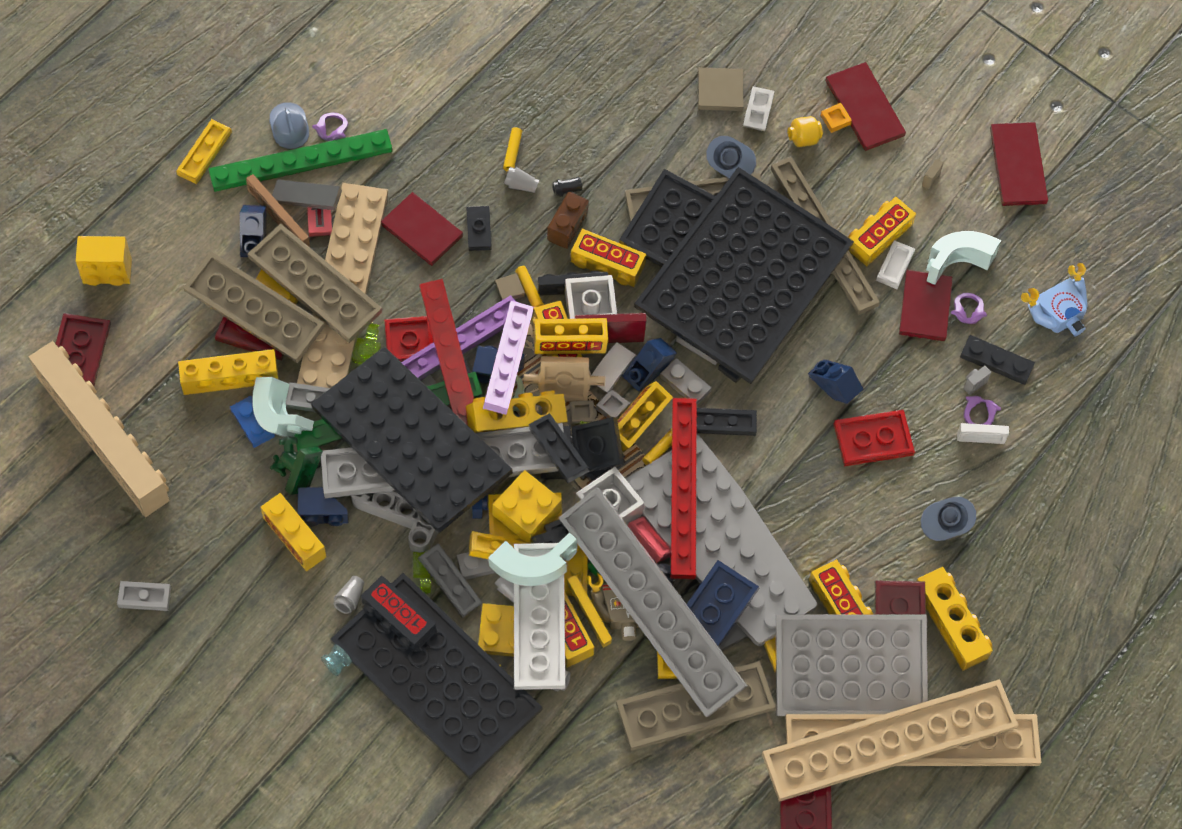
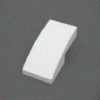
[743,86,774,131]
[591,343,637,393]

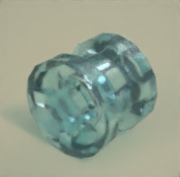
[321,644,352,676]

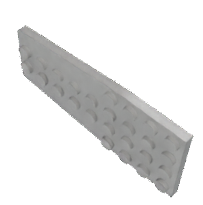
[626,434,817,646]

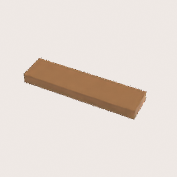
[246,174,310,247]

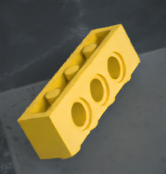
[178,349,279,395]
[466,391,568,433]
[917,567,993,671]

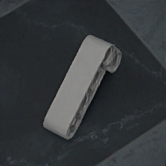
[351,491,438,556]

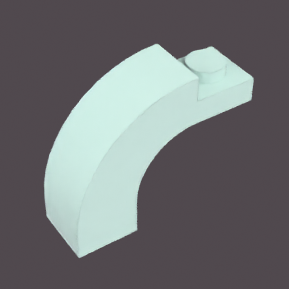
[926,231,1001,285]
[253,377,314,437]
[488,533,577,586]

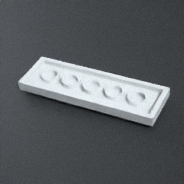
[514,543,565,690]

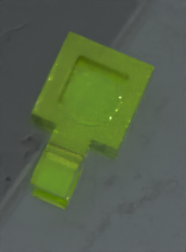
[351,323,381,364]
[413,551,432,594]

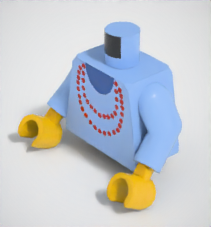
[1021,263,1088,336]

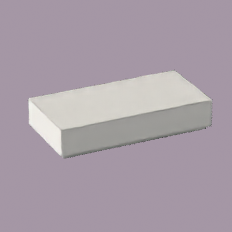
[876,240,915,289]
[957,423,1009,444]

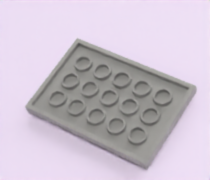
[775,615,928,716]

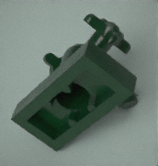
[270,436,323,495]

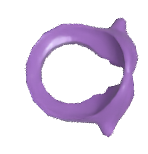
[312,113,348,142]
[951,293,987,324]
[964,396,1001,425]

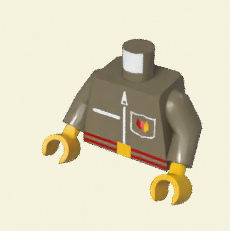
[587,573,640,641]

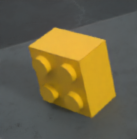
[76,236,132,286]
[492,470,562,544]

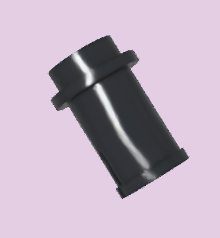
[552,176,583,197]

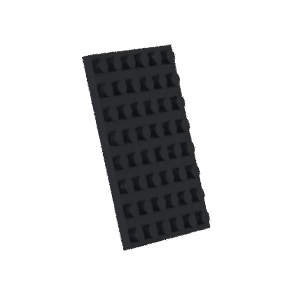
[634,167,854,384]

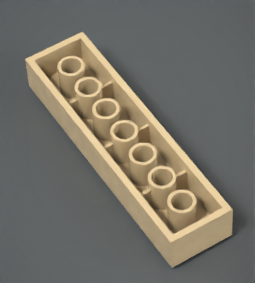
[29,341,170,518]

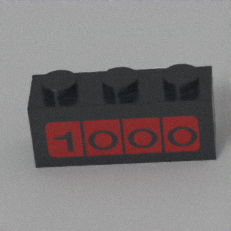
[361,575,437,652]

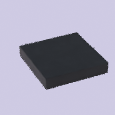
[571,417,624,474]

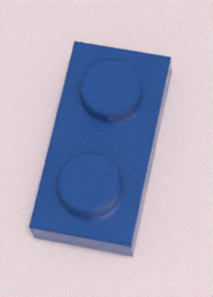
[230,396,275,448]

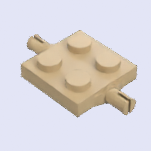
[524,356,605,401]

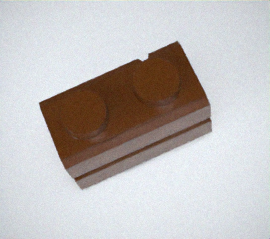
[547,192,589,249]

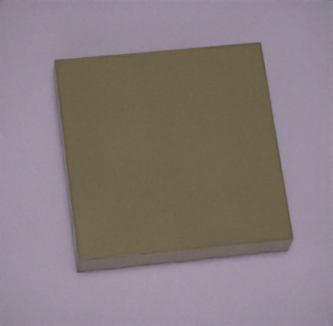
[698,67,743,111]

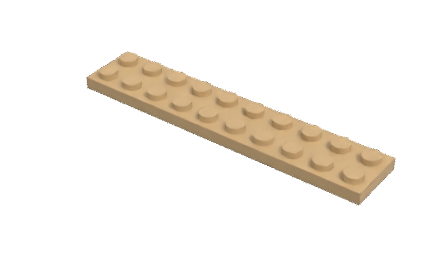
[297,183,388,388]
[762,679,1019,802]
[785,714,1041,766]

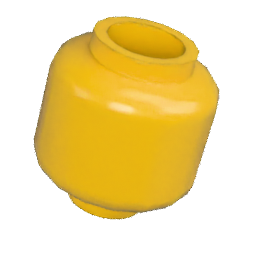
[787,116,823,147]

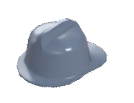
[270,103,309,149]
[706,136,756,178]
[921,497,976,541]

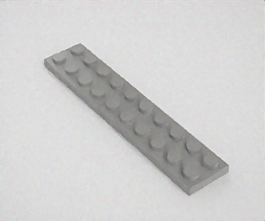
[321,423,564,498]
[559,487,747,717]

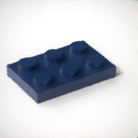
[687,560,760,647]

